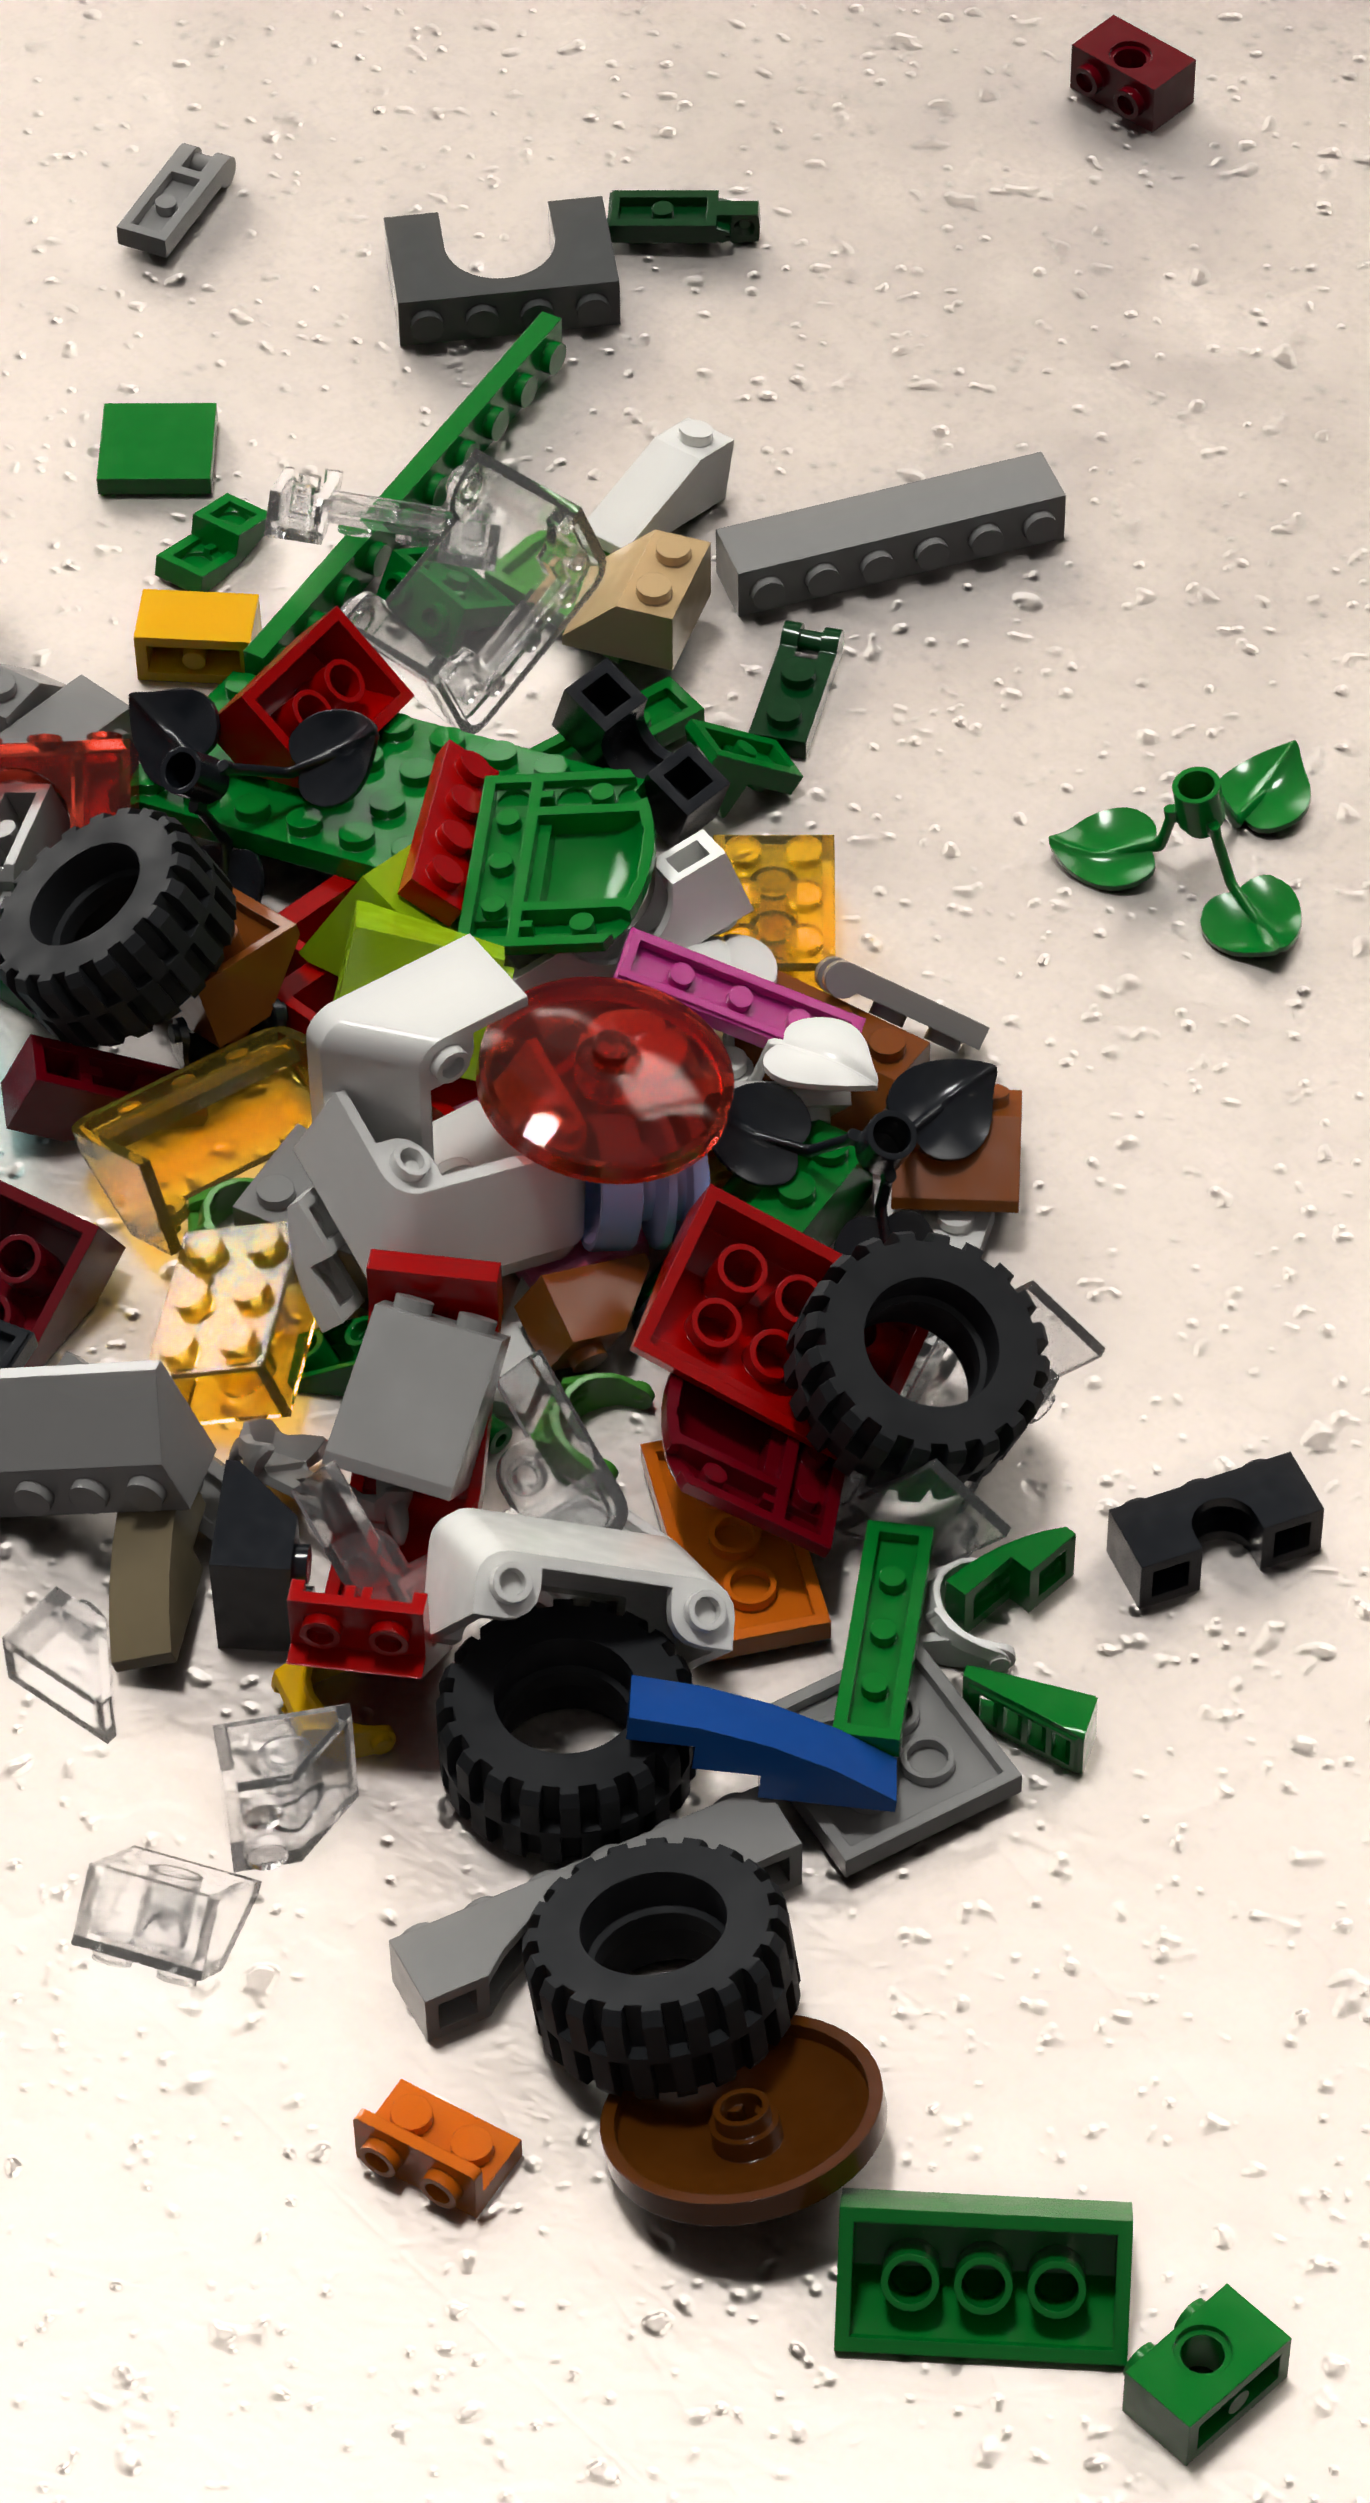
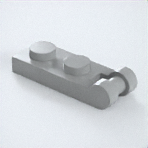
[116,143,236,258]
[814,956,990,1053]

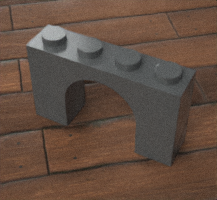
[383,196,621,346]

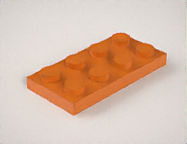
[640,1440,831,1662]

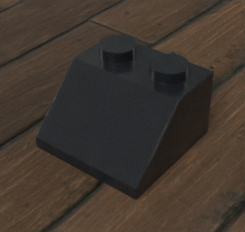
[209,1460,315,1652]

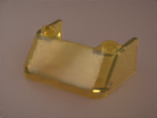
[72,1026,312,1256]

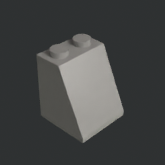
[322,1293,511,1501]

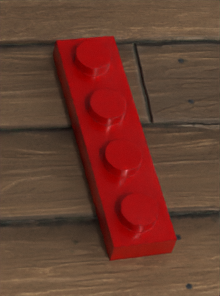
[398,739,499,927]

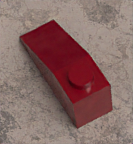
[1,1034,208,1142]

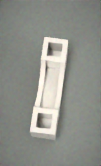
[504,829,754,1038]

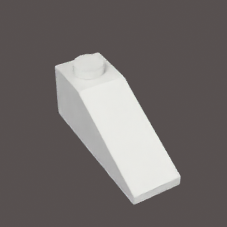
[578,417,734,554]

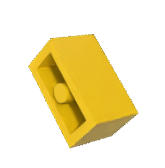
[133,589,262,684]

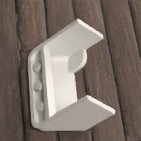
[306,933,528,1175]
[293,1041,587,1278]

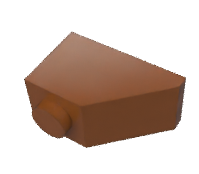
[514,1253,651,1373]

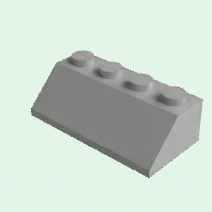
[0,1360,217,1517]

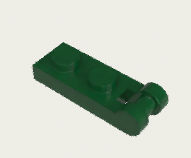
[748,620,844,760]

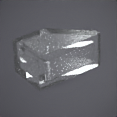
[2,1586,117,1744]

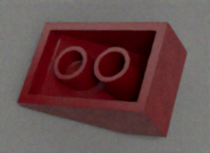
[0,1180,126,1367]

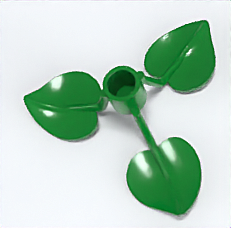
[1049,740,1311,957]

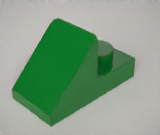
[685,718,804,818]

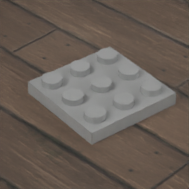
[770,1640,1022,1877]

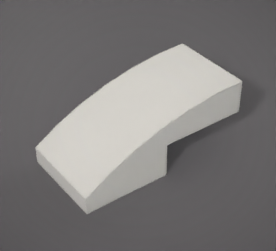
[287,1185,365,1333]

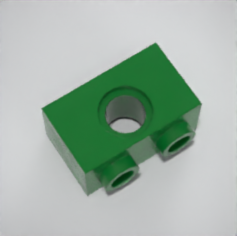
[1122,2284,1292,2466]

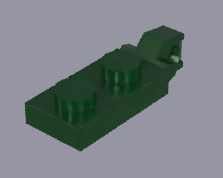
[607,190,761,244]

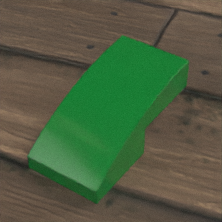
[155,493,273,592]
[945,1527,1076,1633]

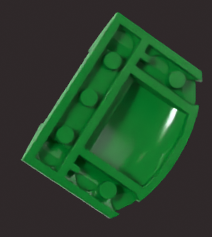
[458,769,656,956]

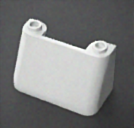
[425,1508,735,1670]

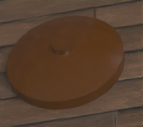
[600,2015,887,2226]

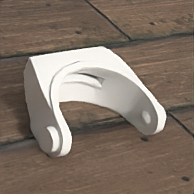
[918,1557,1016,1672]

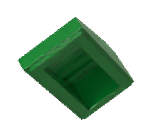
[962,1665,1098,1774]

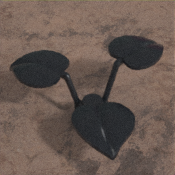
[129,688,379,903]
[701,1059,997,1255]

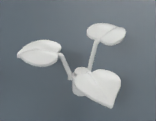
[575,934,878,1092]

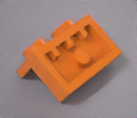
[353,2079,522,2218]

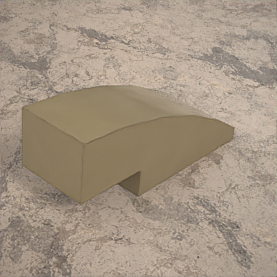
[109,1491,206,1672]

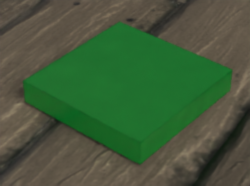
[96,403,218,494]

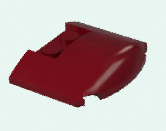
[661,1372,845,1558]

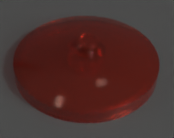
[476,976,734,1184]

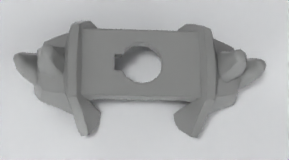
[228,1418,414,1560]

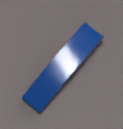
[626,1675,897,1812]

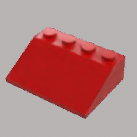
[629,1184,929,1472]

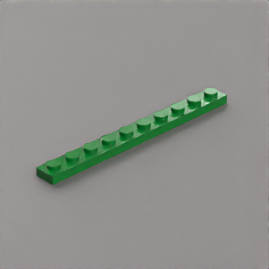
[243,311,566,675]

